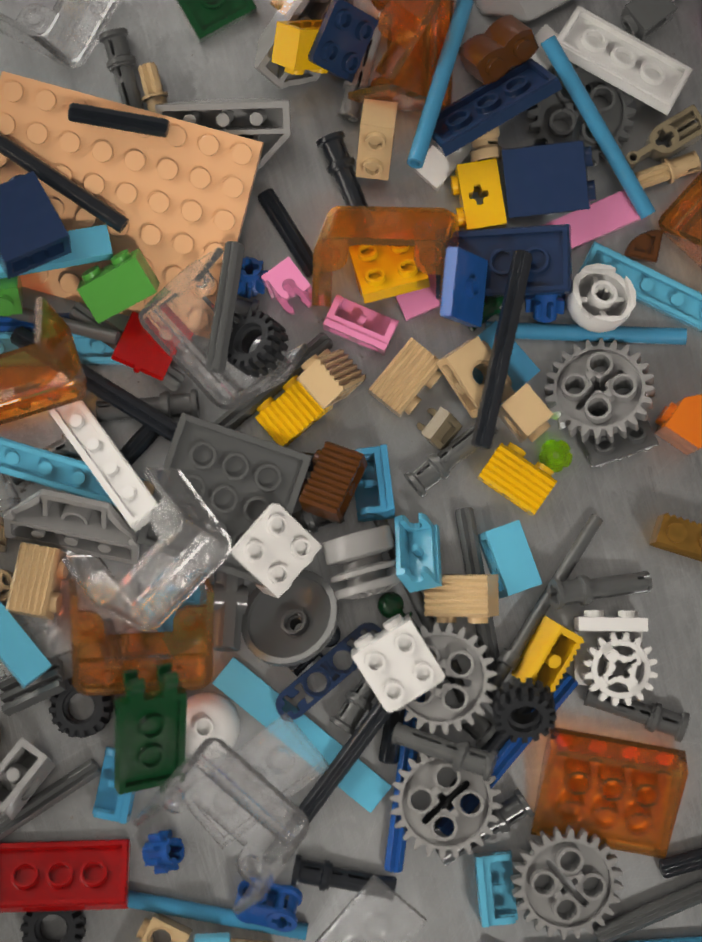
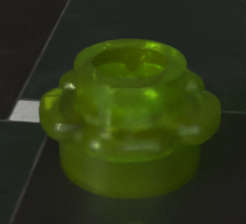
[539,439,572,472]

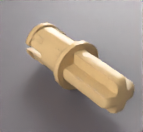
[138,62,168,113]
[634,151,701,189]

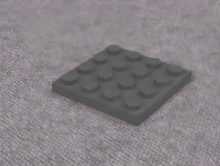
[137,413,312,585]

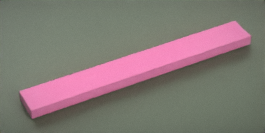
[395,190,648,321]

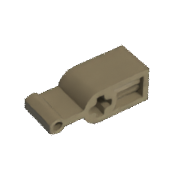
[625,104,702,170]

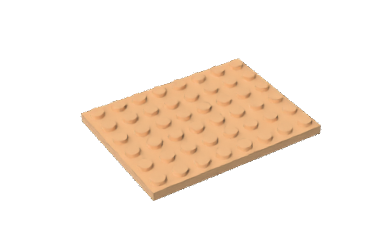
[0,71,264,338]

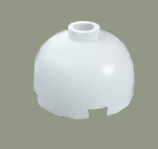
[567,263,636,333]
[185,692,241,760]

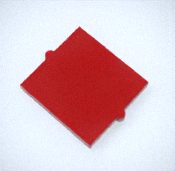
[111,311,184,381]

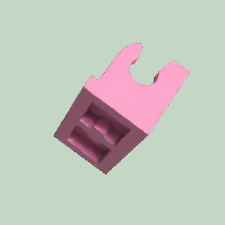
[261,256,316,315]
[323,295,399,355]

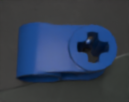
[234,878,303,932]

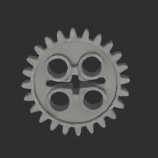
[544,338,655,444]
[396,622,497,735]
[390,753,502,859]
[510,825,623,940]

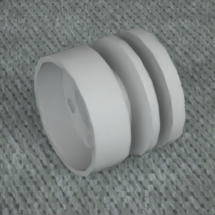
[321,525,401,600]

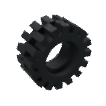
[227,310,289,377]
[49,675,114,738]
[492,677,557,743]
[20,910,87,942]

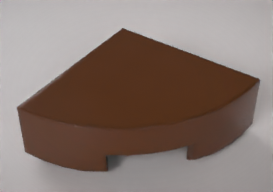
[623,230,664,265]

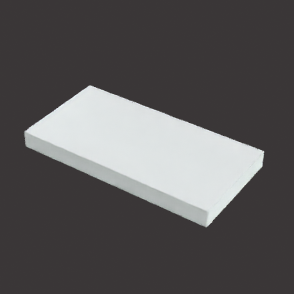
[557,6,693,115]

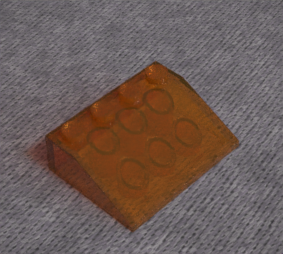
[531,727,688,859]

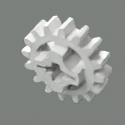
[582,632,658,706]

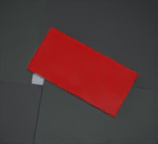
[0,839,131,913]

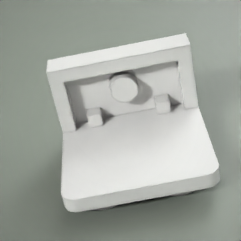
[231,503,322,598]
[574,610,648,686]
[351,614,445,713]

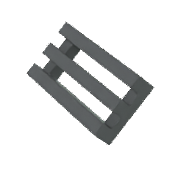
[0,657,66,716]

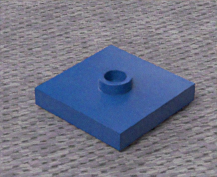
[440,247,488,327]

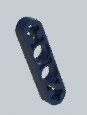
[275,622,382,720]

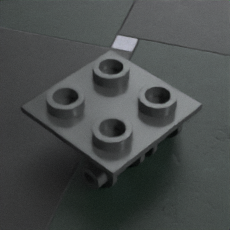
[578,391,659,468]

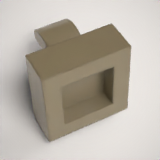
[416,407,463,451]

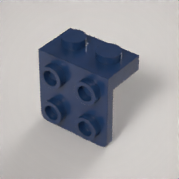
[308,0,379,83]

